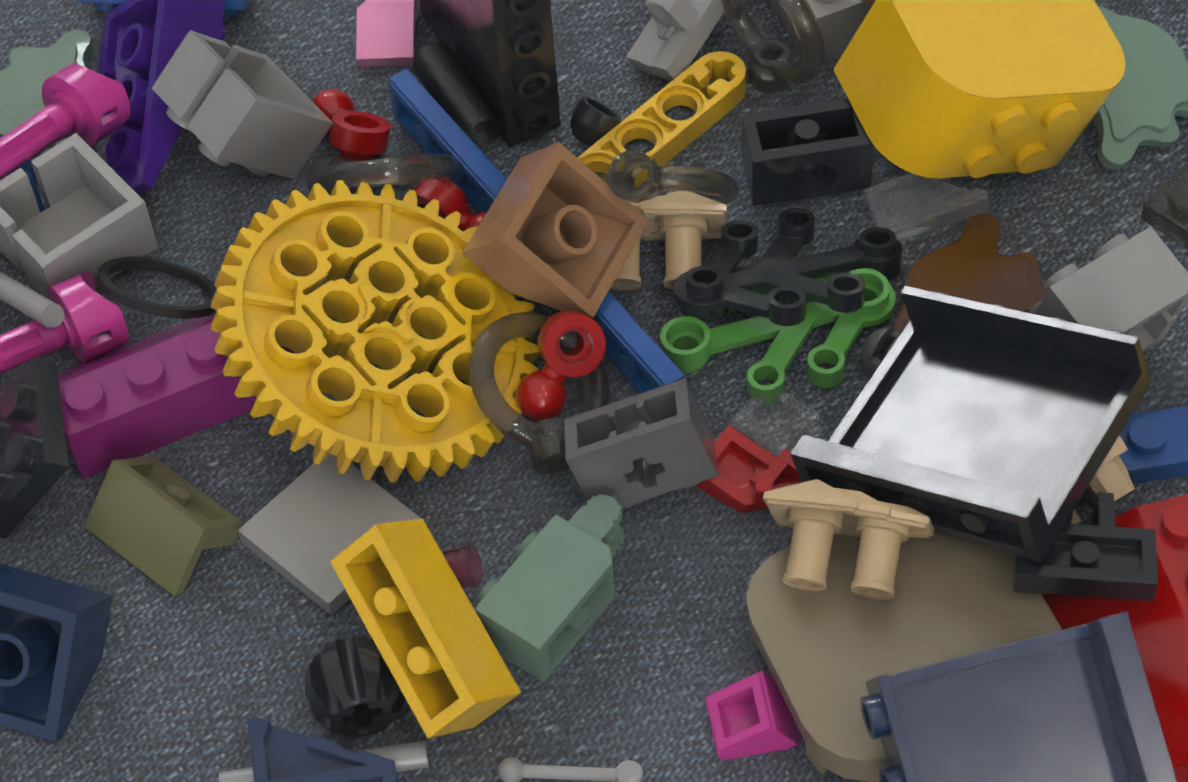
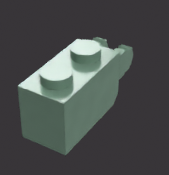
[474,493,624,683]

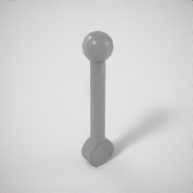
[498,757,643,782]

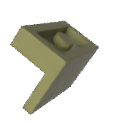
[83,456,244,596]

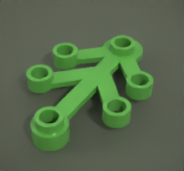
[660,257,896,404]

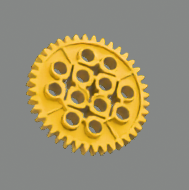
[211,180,540,483]

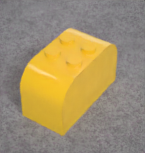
[833,0,1126,179]

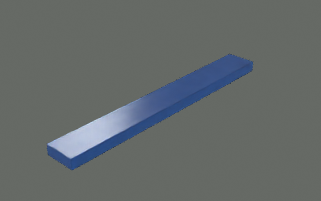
[389,68,685,394]

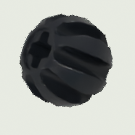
[305,635,406,738]

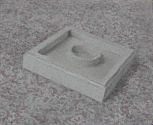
[238,454,422,616]

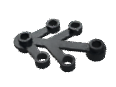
[673,208,902,326]

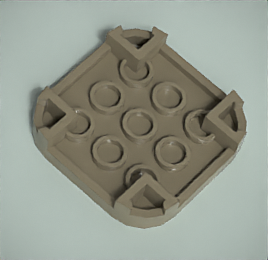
[745,533,1062,782]

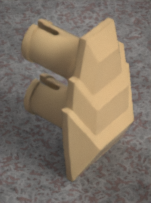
[609,189,727,292]
[763,479,934,600]

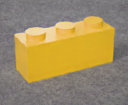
[330,519,521,739]

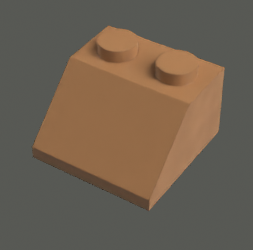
[462,142,649,318]

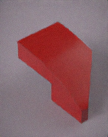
[695,425,802,513]

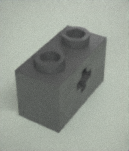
[564,378,718,508]

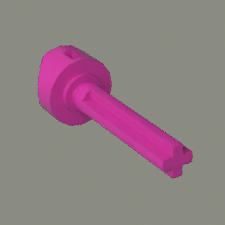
[0,61,131,179]
[0,271,129,374]

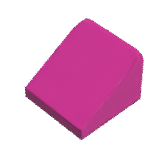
[705,670,800,760]

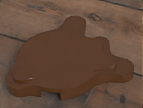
[894,213,1046,333]

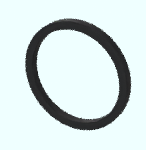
[97,257,217,319]

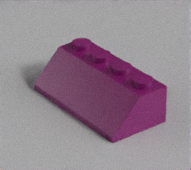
[58,312,296,480]

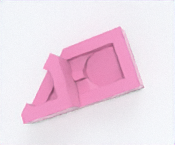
[356,0,418,67]

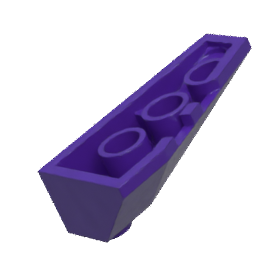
[99,0,226,195]

